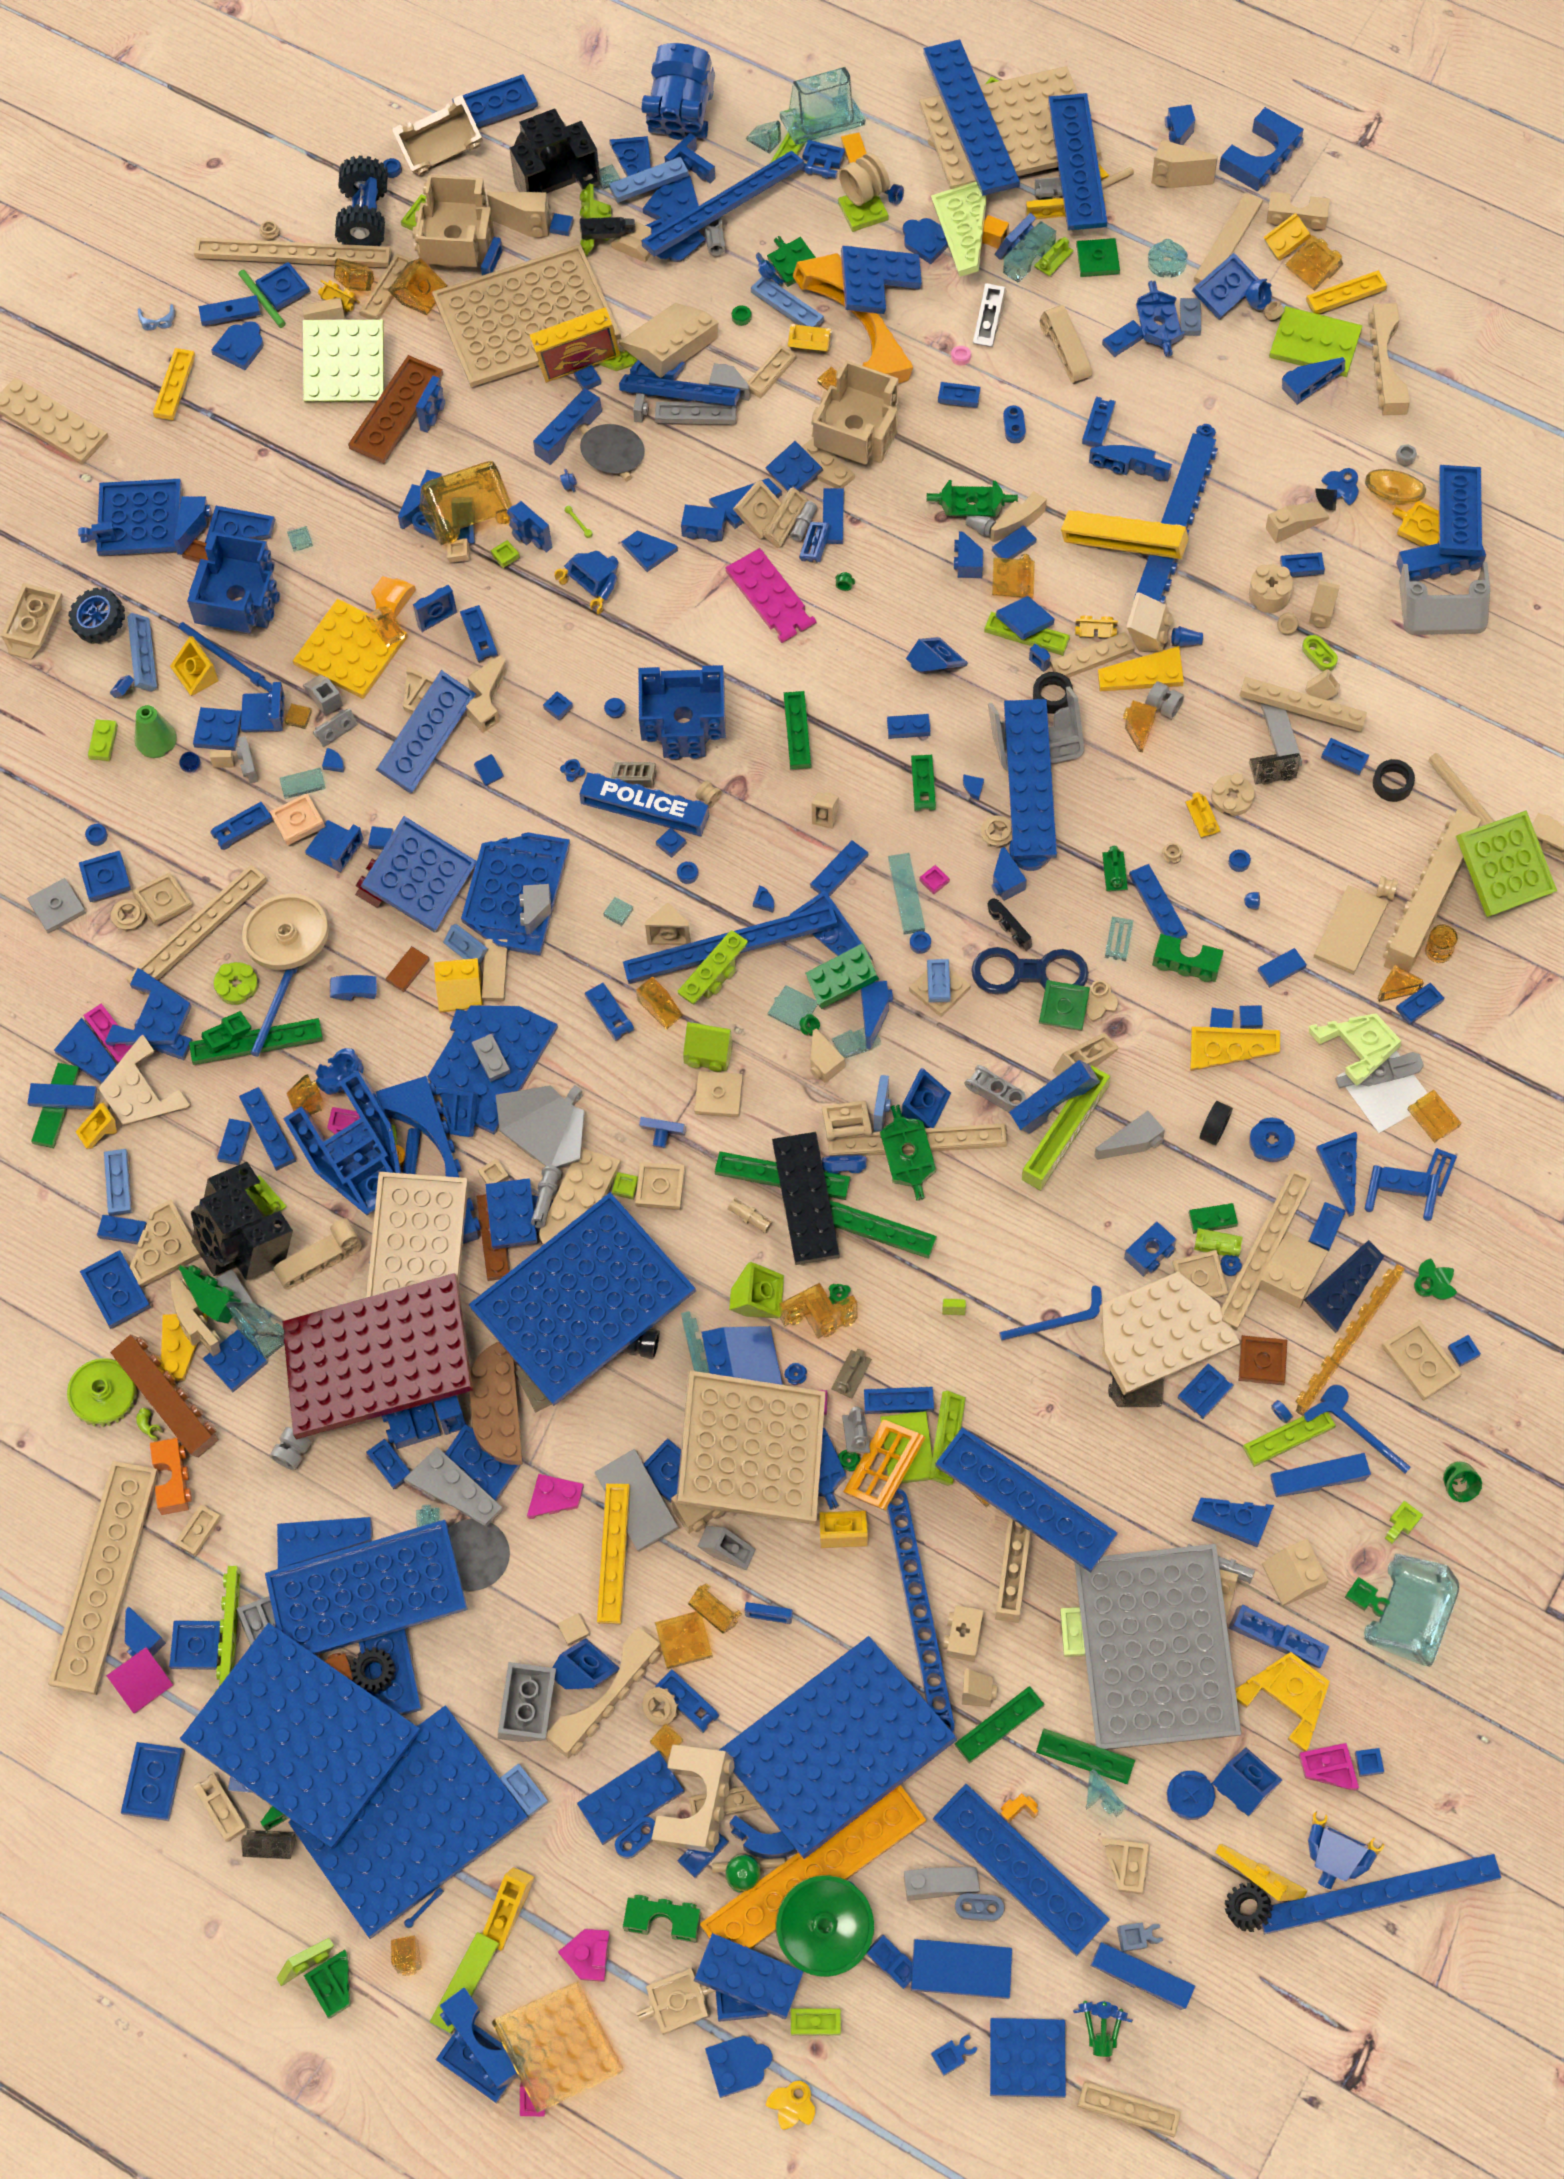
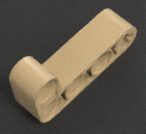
[1039,305,1092,383]
[274,1218,362,1289]

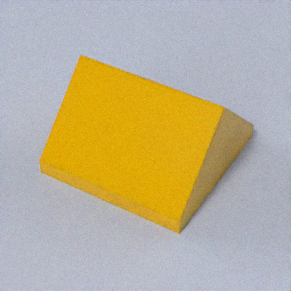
[170,636,219,696]
[819,1510,867,1548]

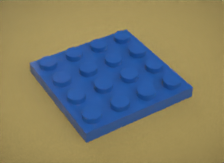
[97,478,182,556]
[360,816,477,932]

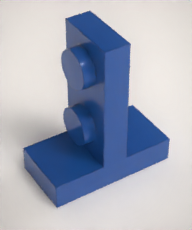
[664,133,716,184]

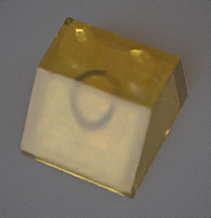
[388,258,448,315]

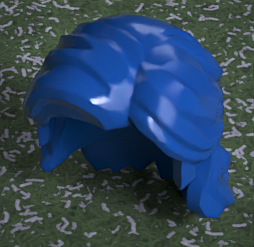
[315,1048,364,1095]

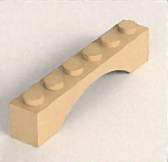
[1368,303,1410,415]
[546,1626,661,1759]

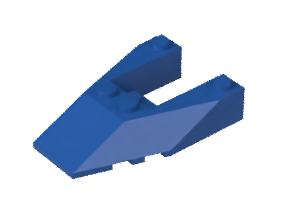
[283,1070,401,1216]

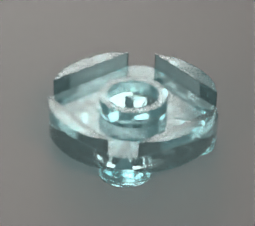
[1148,239,1188,278]

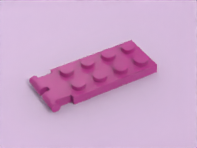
[725,548,817,643]

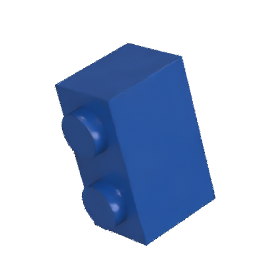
[681,504,726,541]

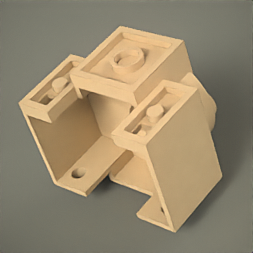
[412,175,494,269]
[811,360,898,465]

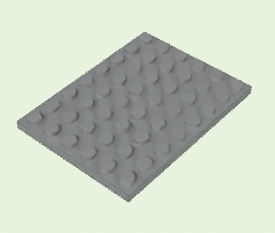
[1074,1544,1241,1750]

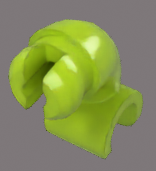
[136,1408,163,1442]

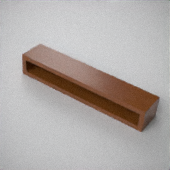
[110,1334,219,1458]

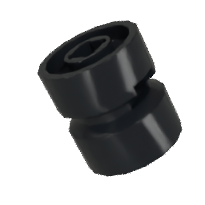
[622,1329,660,1359]

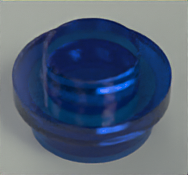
[179,752,201,772]

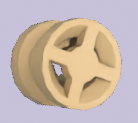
[695,780,722,807]
[1376,876,1398,901]

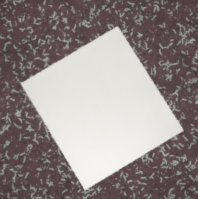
[1338,1051,1434,1133]

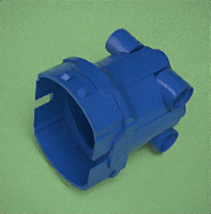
[641,43,715,140]

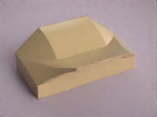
[611,221,651,263]

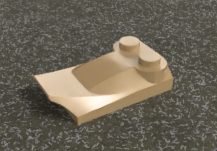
[1,583,63,660]

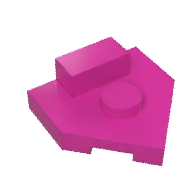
[558,1929,610,1982]

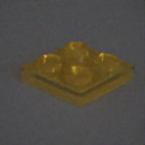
[655,1610,713,1669]

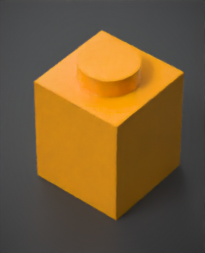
[982,215,1009,249]

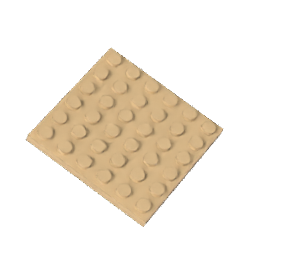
[676,1371,825,1524]

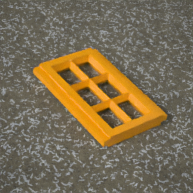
[843,1420,926,1510]

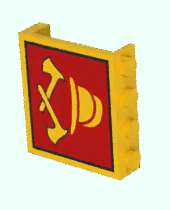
[530,307,621,382]

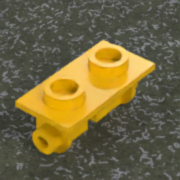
[318,280,360,312]
[1075,615,1118,638]
[1185,792,1221,838]

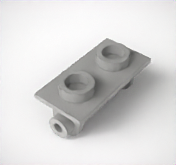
[1035,177,1062,199]
[313,708,358,747]
[842,1407,870,1453]

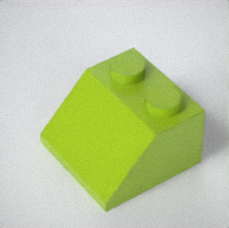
[683,1022,732,1072]

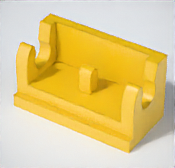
[787,324,831,351]

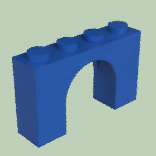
[1219,107,1304,192]

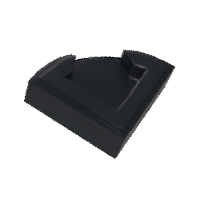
[1315,488,1337,510]

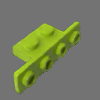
[580,183,611,256]
[678,930,748,1005]

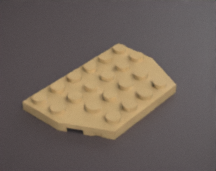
[1099,1272,1240,1395]

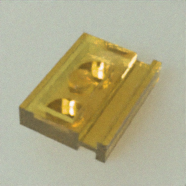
[1407,1089,1462,1143]

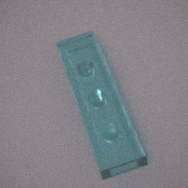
[888,853,925,935]

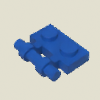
[800,140,845,179]

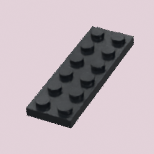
[772,1132,840,1265]

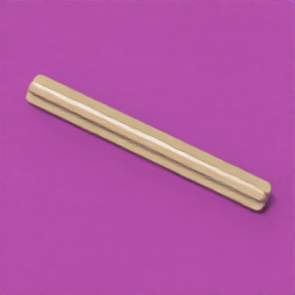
[1428,753,1495,826]

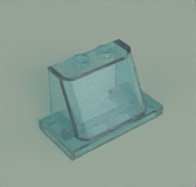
[779,67,866,145]

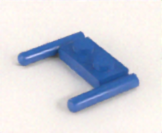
[1365,1165,1440,1221]

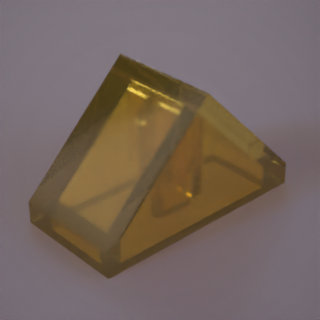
[366,606,405,647]
[1377,965,1424,1002]

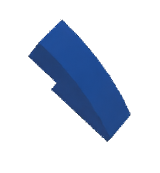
[398,470,444,529]

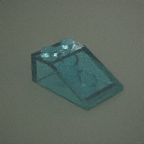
[226,1302,285,1359]

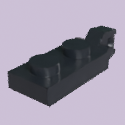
[579,217,635,239]

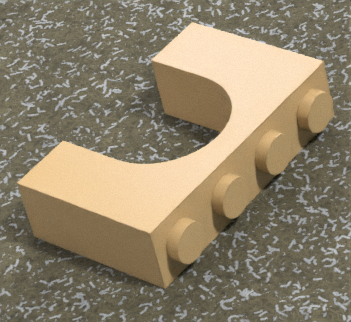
[652,1744,734,1853]

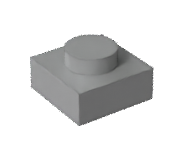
[633,394,648,423]

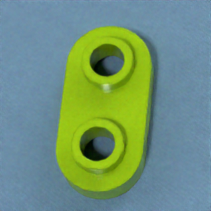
[1302,635,1338,671]

